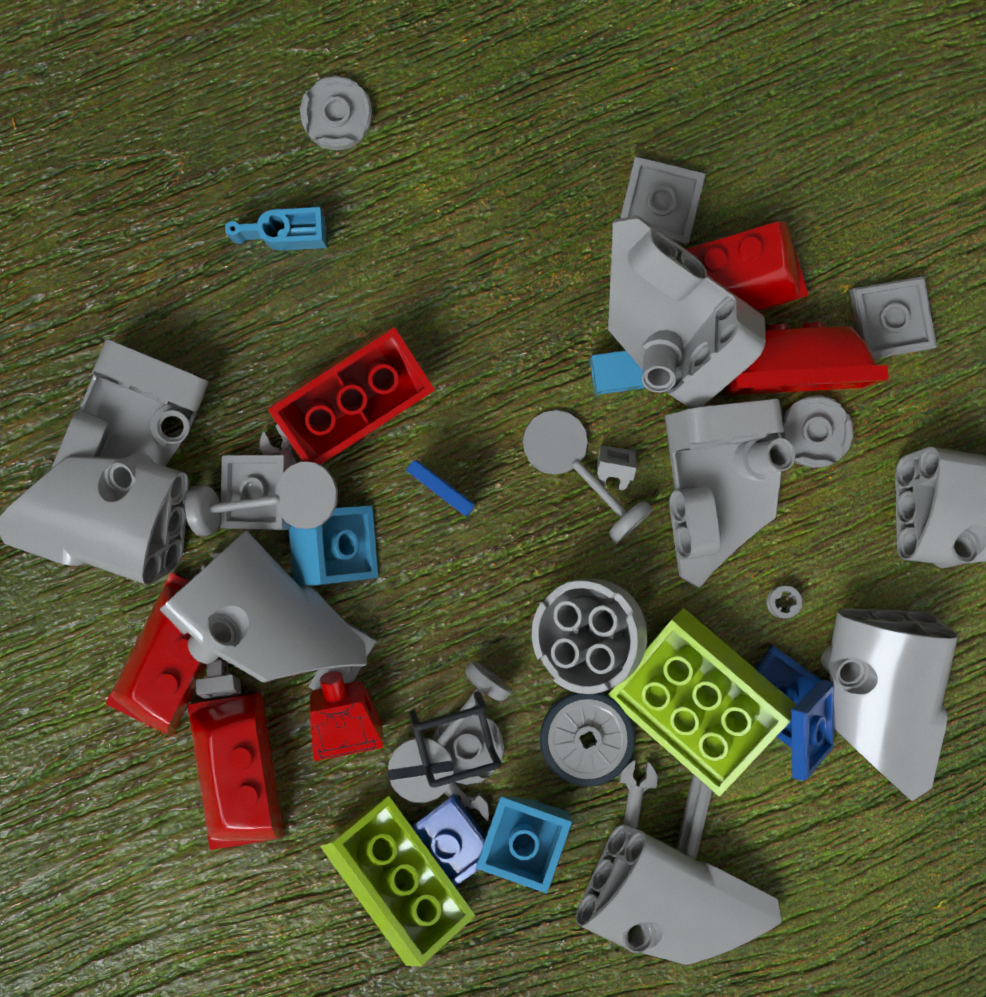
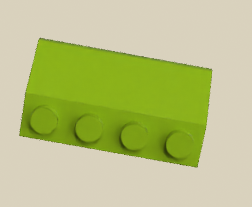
[320,796,476,966]

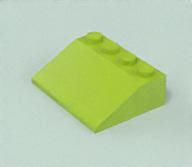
[608,608,796,797]

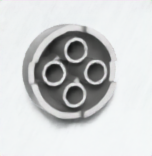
[532,578,647,694]

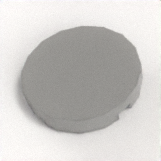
[300,76,373,151]
[781,395,853,468]
[433,711,504,785]

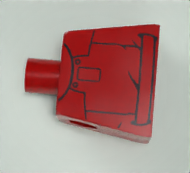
[310,671,384,761]

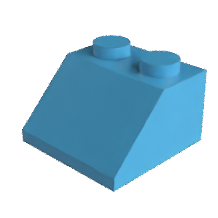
[289,506,378,586]
[476,795,572,893]

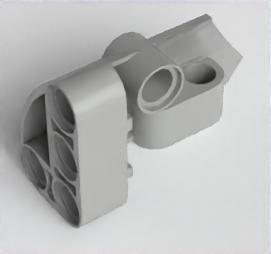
[608,215,766,409]
[51,339,209,470]
[664,399,795,588]
[895,447,986,568]
[0,452,189,585]
[160,530,367,683]
[821,608,958,801]
[576,825,782,965]

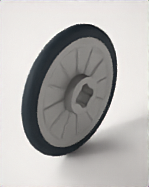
[540,692,635,787]

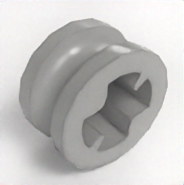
[766,586,802,618]

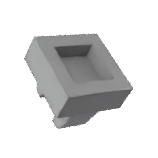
[597,445,636,490]
[196,659,242,699]

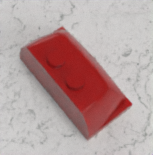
[685,221,809,312]
[723,322,889,396]
[267,326,435,465]
[105,572,207,736]
[187,691,285,850]

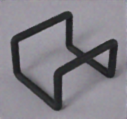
[409,691,501,788]

